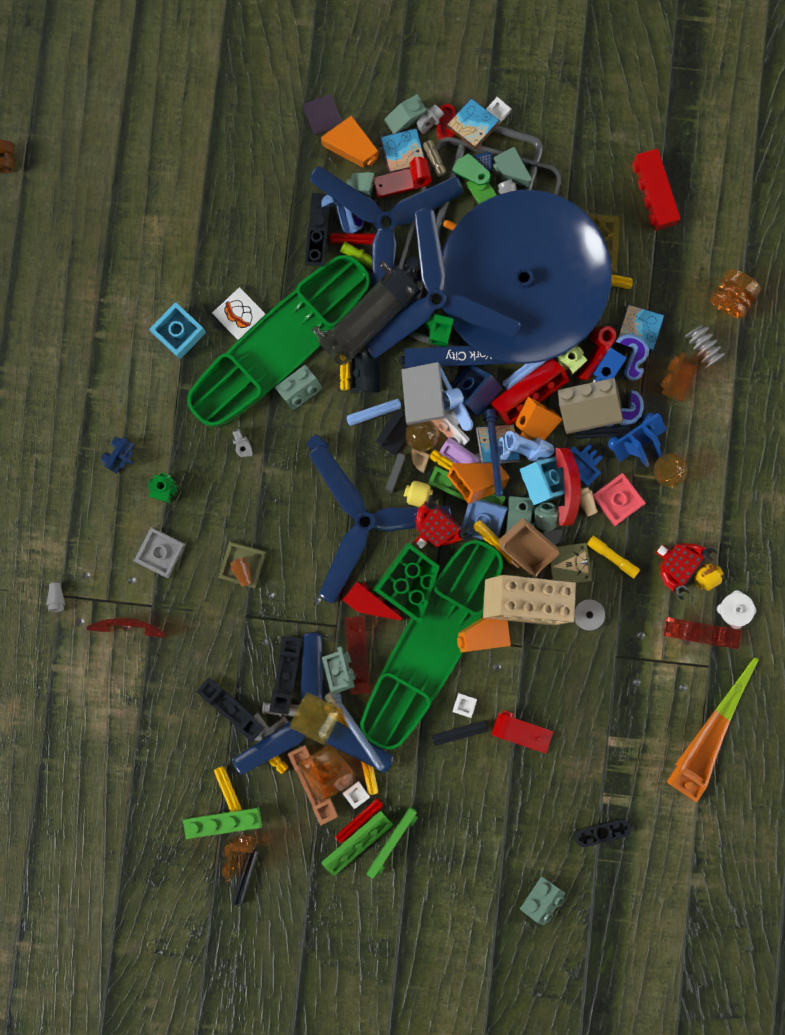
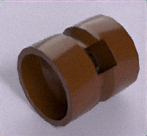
[0,140,14,173]

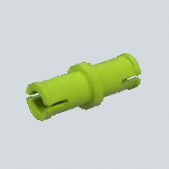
[340,241,372,270]

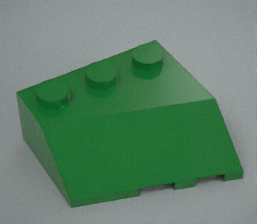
[373,543,440,624]

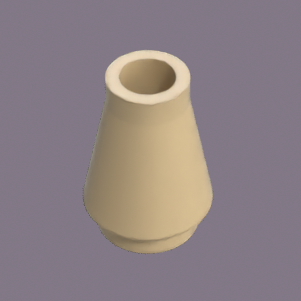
[580,486,598,516]

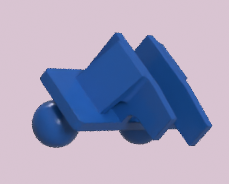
[608,413,666,467]

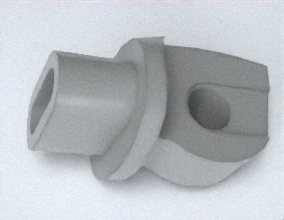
[417,104,444,134]
[233,428,253,457]

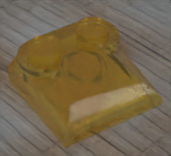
[290,692,342,745]

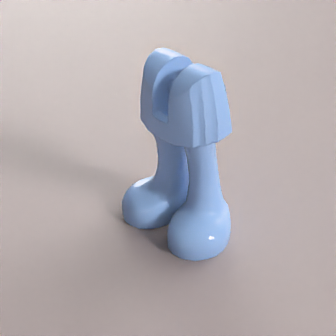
[497,431,555,461]

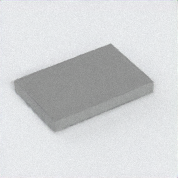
[402,362,445,425]

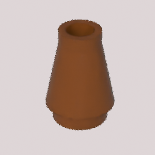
[230,557,252,587]

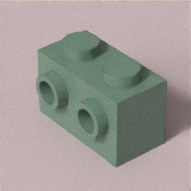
[505,496,536,534]

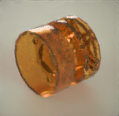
[709,269,761,319]

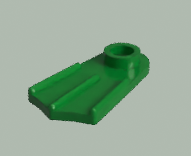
[452,154,491,186]

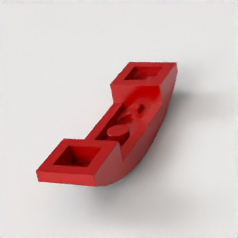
[556,448,581,526]

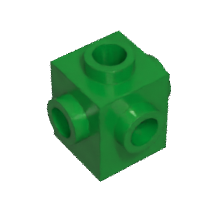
[148,473,177,503]

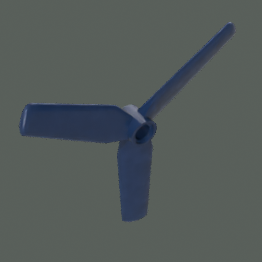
[310,166,463,311]
[365,208,521,358]
[309,445,452,603]
[233,632,394,774]

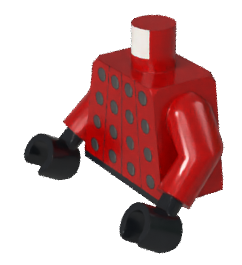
[414,495,474,549]
[655,543,718,600]

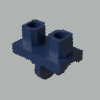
[101,437,136,474]

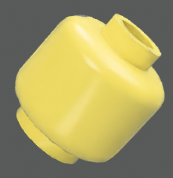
[404,481,433,507]

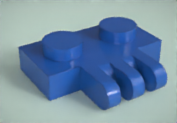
[570,444,603,487]

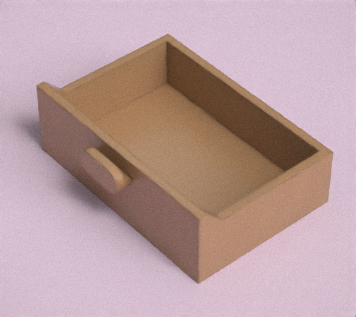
[498,518,560,578]

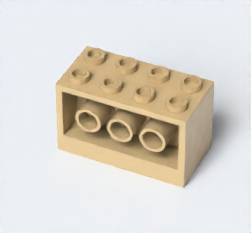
[483,575,576,625]

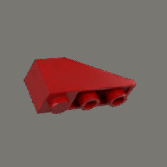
[343,582,402,621]

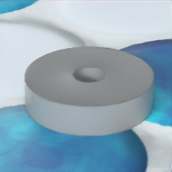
[574,600,605,630]

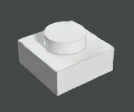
[486,97,511,125]
[452,693,477,718]
[343,781,370,809]

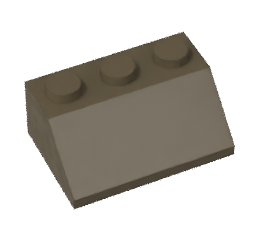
[558,378,623,434]

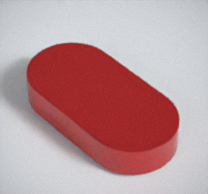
[437,104,456,140]

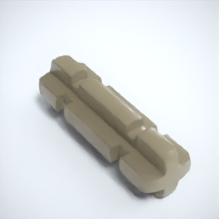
[423,140,446,177]

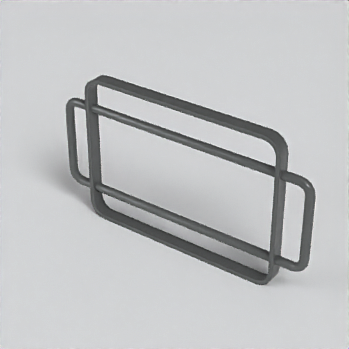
[393,125,561,347]

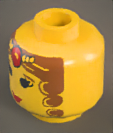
[693,562,723,591]

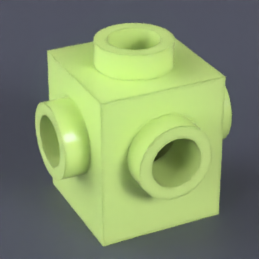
[556,346,587,376]

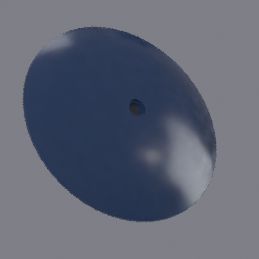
[440,190,612,364]

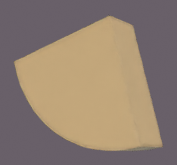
[411,448,430,473]

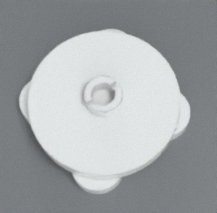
[717,590,756,629]

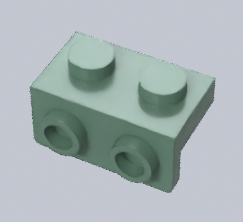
[275,365,322,410]
[322,646,355,694]
[520,876,565,925]

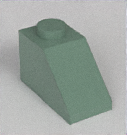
[385,95,427,134]
[492,147,532,187]
[347,172,375,198]

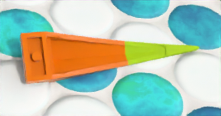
[667,657,758,803]

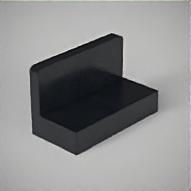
[349,353,379,394]
[376,409,415,455]

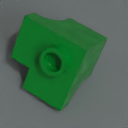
[423,314,454,347]

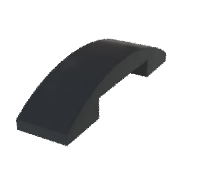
[269,636,302,715]
[196,677,265,742]

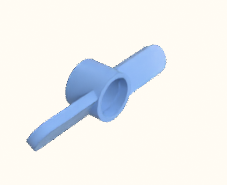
[440,367,473,431]

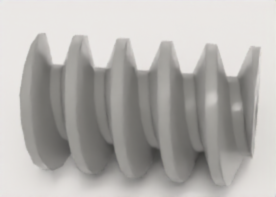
[685,325,725,368]

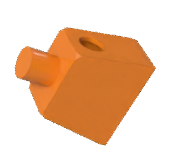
[516,397,562,440]

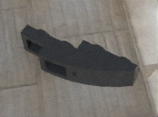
[305,193,330,267]

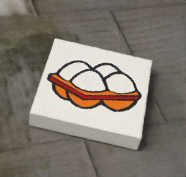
[212,287,266,340]

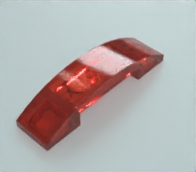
[345,616,370,695]
[663,617,742,649]
[87,618,167,638]

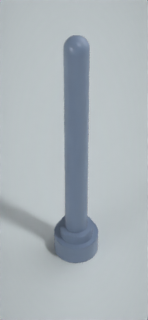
[325,692,384,771]

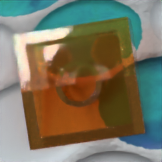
[298,745,353,803]

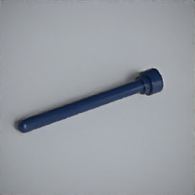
[482,409,503,497]

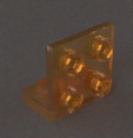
[660,352,697,402]

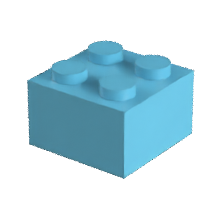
[149,302,206,360]
[519,456,565,505]

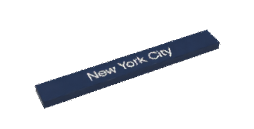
[404,346,556,368]

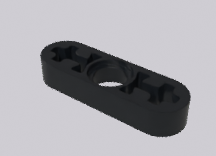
[574,819,631,847]

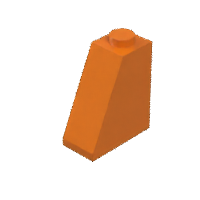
[321,116,378,168]
[447,463,510,504]
[457,617,511,652]

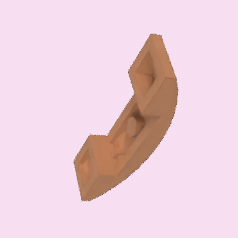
[288,745,338,825]

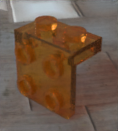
[222,834,257,882]

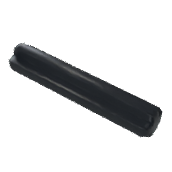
[575,426,632,439]
[432,721,489,746]
[232,848,258,906]

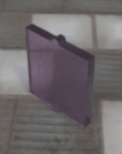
[303,94,342,135]

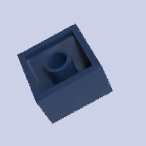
[446,365,502,417]

